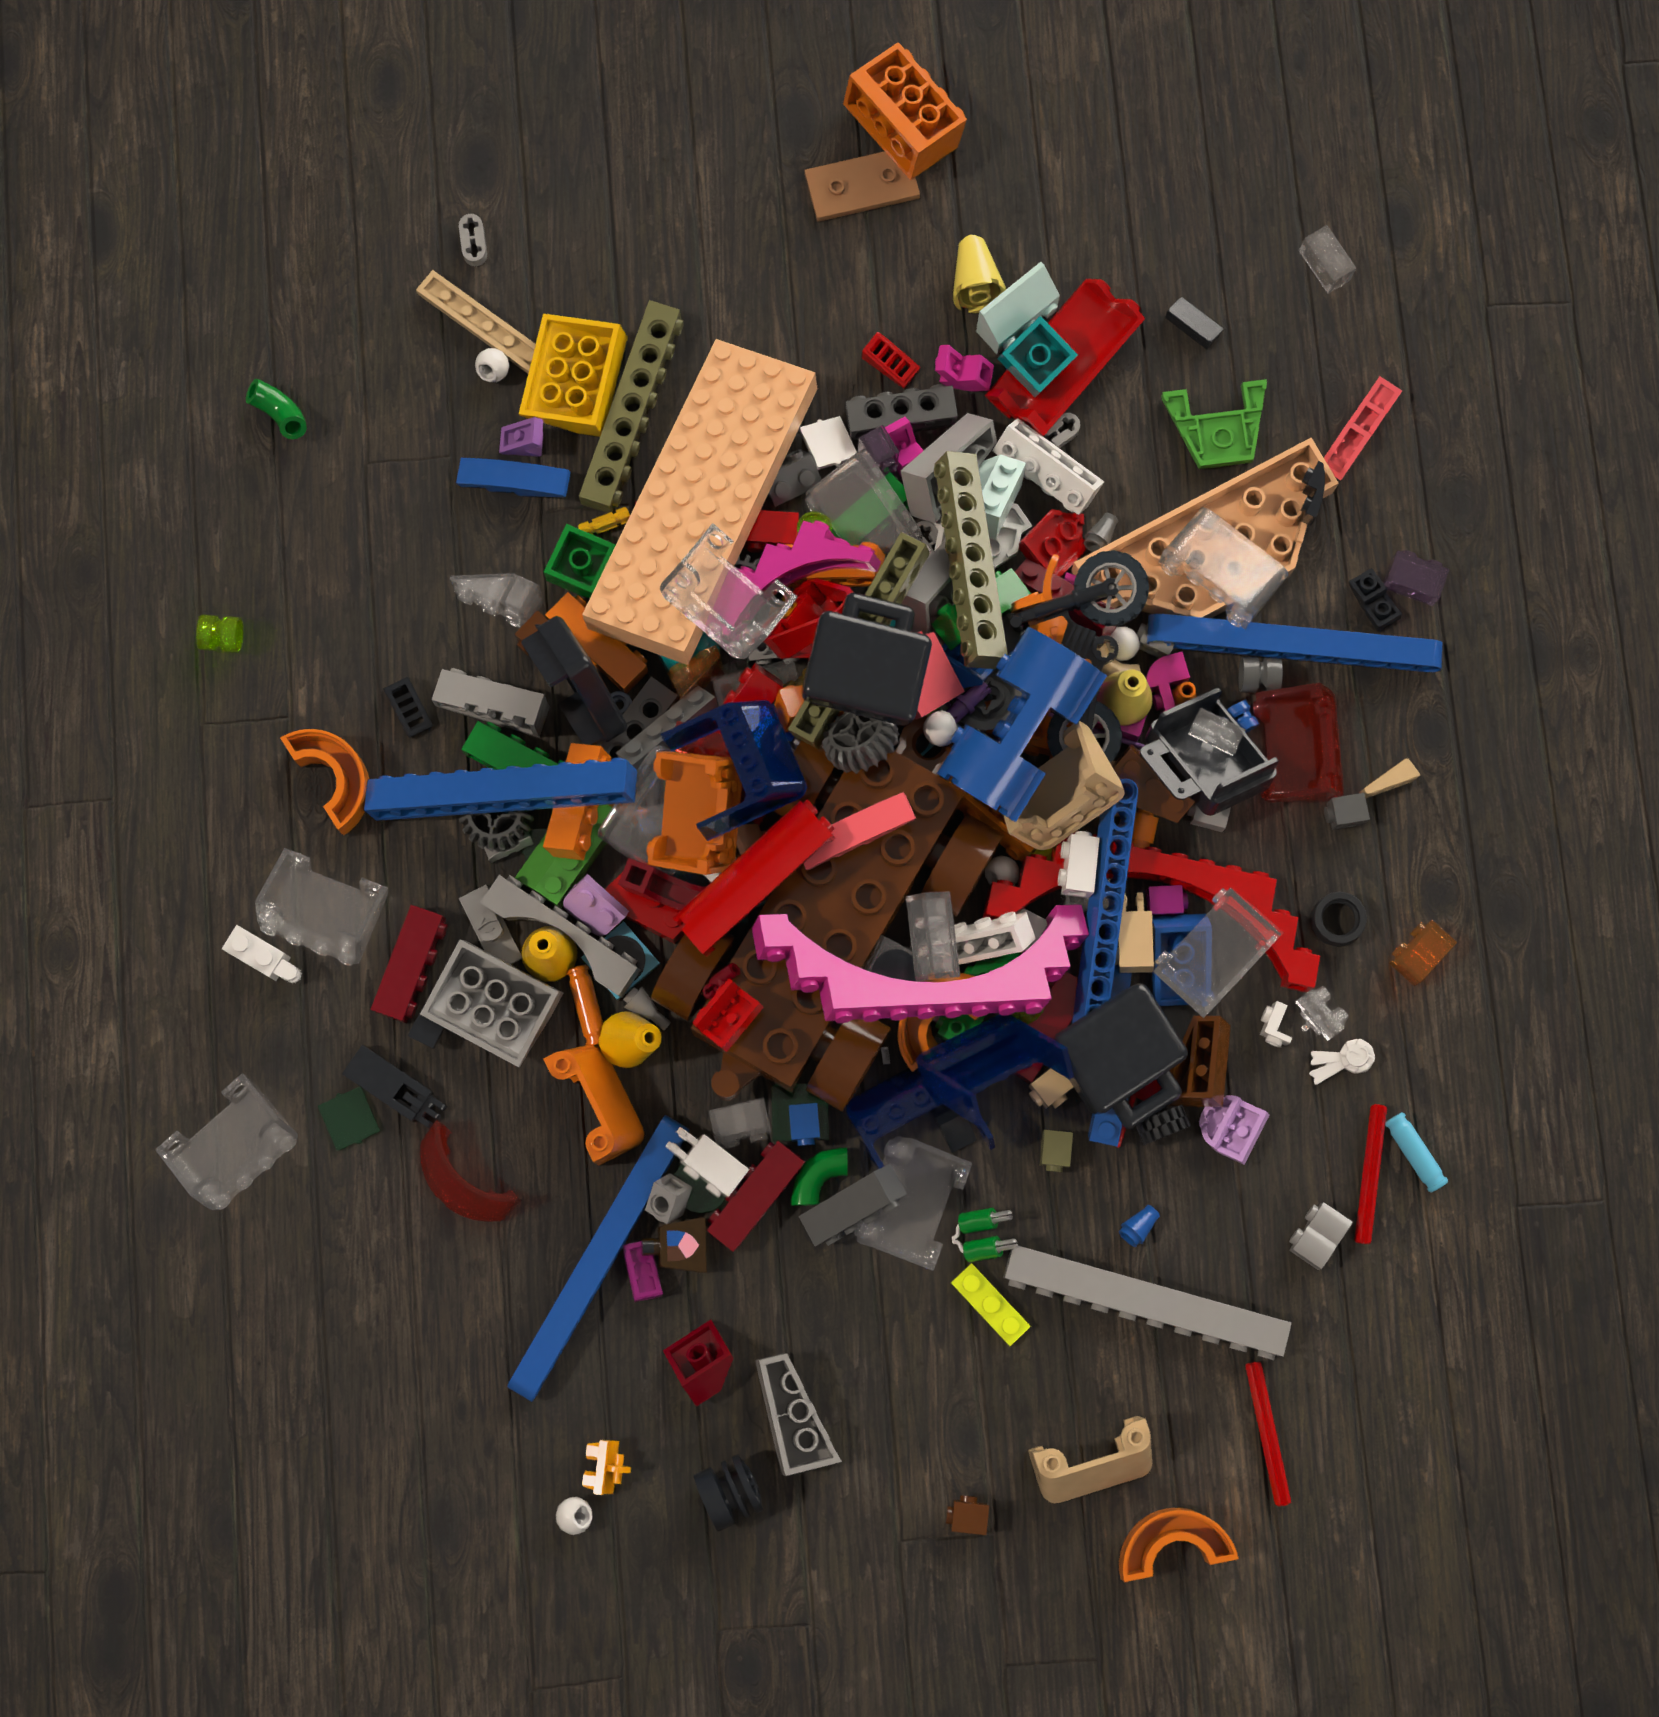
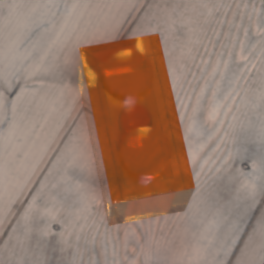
[1389,920,1457,986]

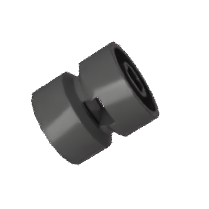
[1238,657,1283,694]

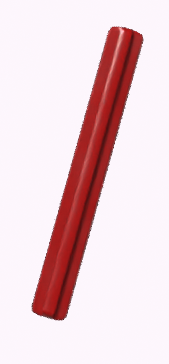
[1355,1104,1387,1245]
[1245,1362,1291,1506]

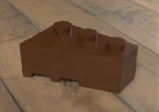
[1112,744,1195,823]
[1169,1016,1231,1107]

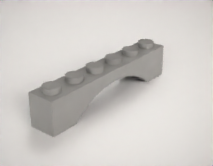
[480,875,641,997]

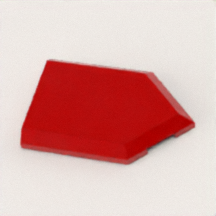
[1019,509,1086,577]

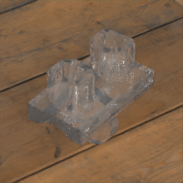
[1188,708,1246,756]
[1295,986,1349,1040]

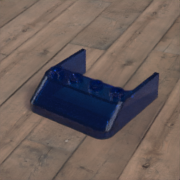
[661,700,807,841]
[916,1015,1074,1127]
[846,1056,996,1201]

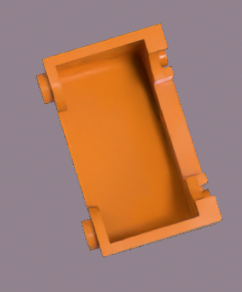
[646,751,743,875]
[543,1045,645,1166]

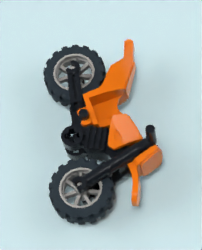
[1010,550,1149,763]

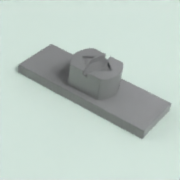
[459,885,522,964]

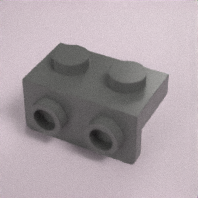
[768,450,823,507]

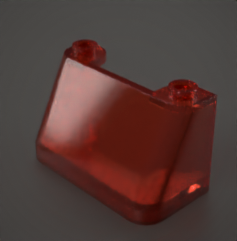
[1253,683,1344,803]

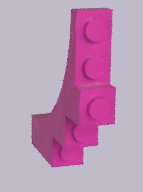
[705,520,881,643]

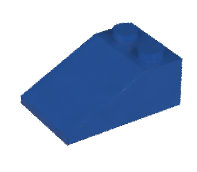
[1152,914,1211,1006]

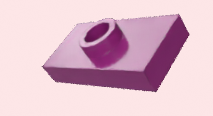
[622,1241,663,1302]

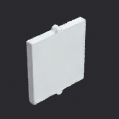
[799,416,858,470]

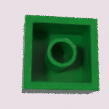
[544,524,616,599]

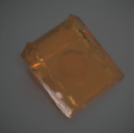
[667,645,724,701]

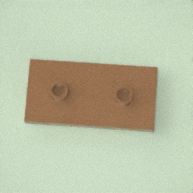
[804,151,920,222]

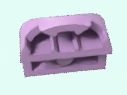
[563,874,629,936]
[1199,1095,1269,1165]

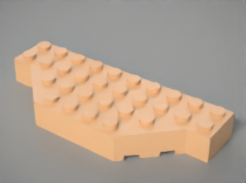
[1071,438,1339,618]

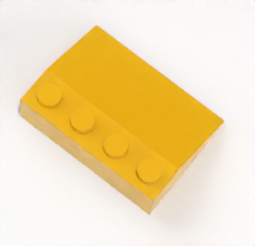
[519,314,628,437]

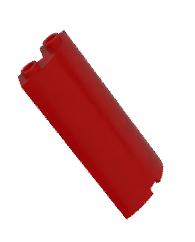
[985,279,1145,436]
[673,799,836,957]

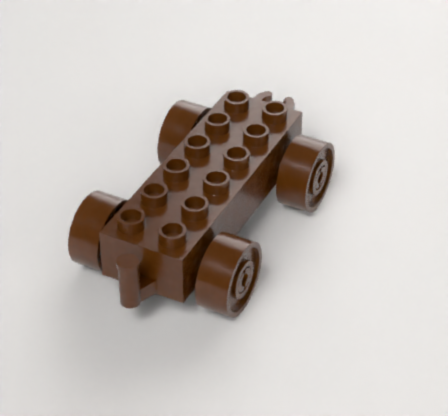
[651,715,1004,1112]

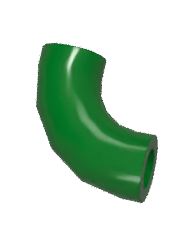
[246,379,307,439]
[791,1147,848,1206]

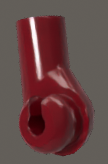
[703,963,741,999]

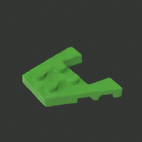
[1161,380,1267,469]

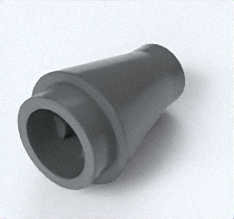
[1084,513,1118,552]

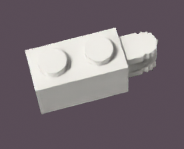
[222,925,302,984]
[666,1127,749,1198]

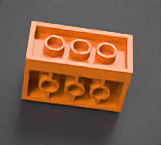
[843,42,967,180]

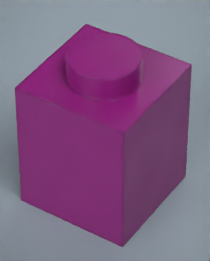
[1145,885,1188,916]

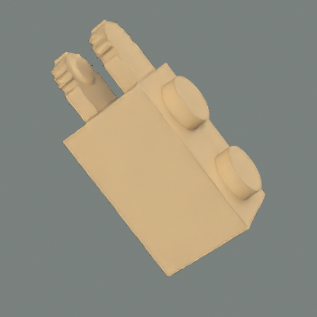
[1115,893,1154,973]

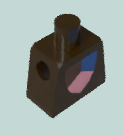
[641,1217,707,1273]

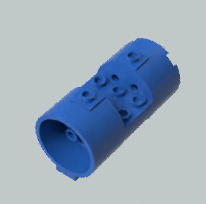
[937,627,1107,822]

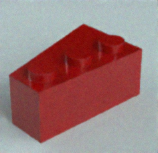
[605,872,685,944]

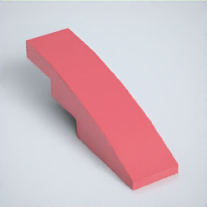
[1324,376,1402,481]
[803,792,916,870]

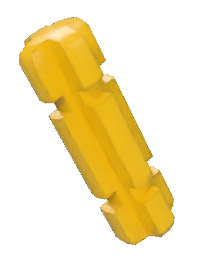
[578,507,630,535]

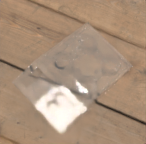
[449,573,544,628]

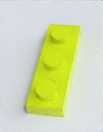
[951,1263,1031,1346]

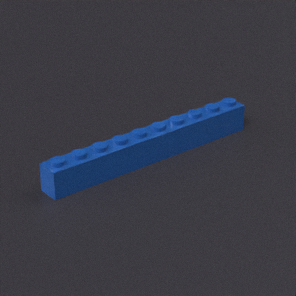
[364,758,637,821]

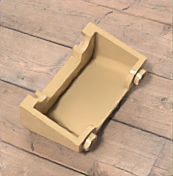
[1003,721,1125,850]
[1028,1416,1152,1503]

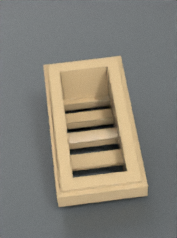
[1359,758,1420,798]

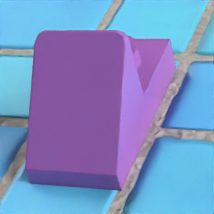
[499,417,543,457]

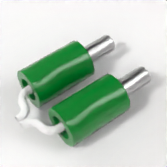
[952,1207,1018,1263]

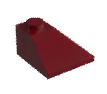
[663,1319,733,1407]

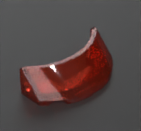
[420,1120,522,1222]

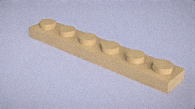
[416,270,536,374]

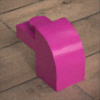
[935,345,994,391]
[882,417,924,477]
[1145,651,1190,713]

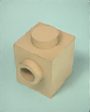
[1029,1064,1073,1108]

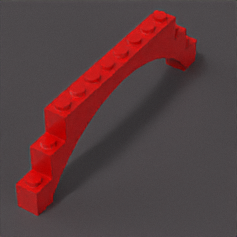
[983,830,1320,993]

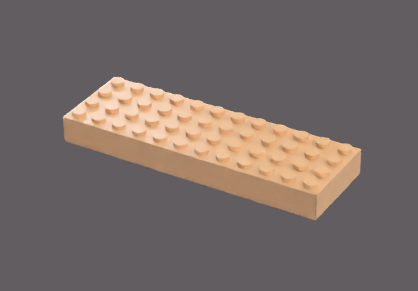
[582,339,817,665]

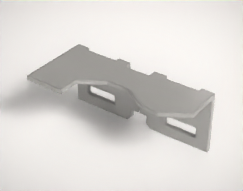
[484,830,534,863]

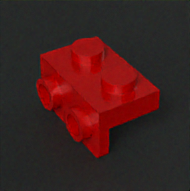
[692,979,764,1053]

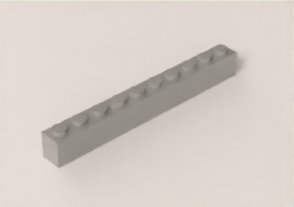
[1003,1246,1292,1360]

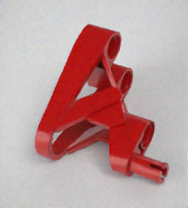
[761,578,854,659]

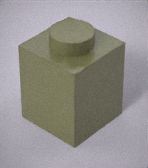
[1039,1130,1073,1173]

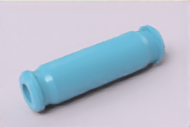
[1385,1112,1448,1192]

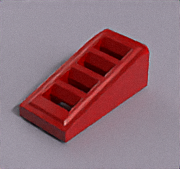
[862,332,920,389]

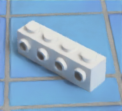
[992,418,1104,515]
[916,912,1036,971]

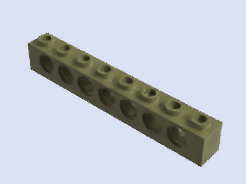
[579,300,684,513]
[934,451,1008,669]
[788,532,930,749]

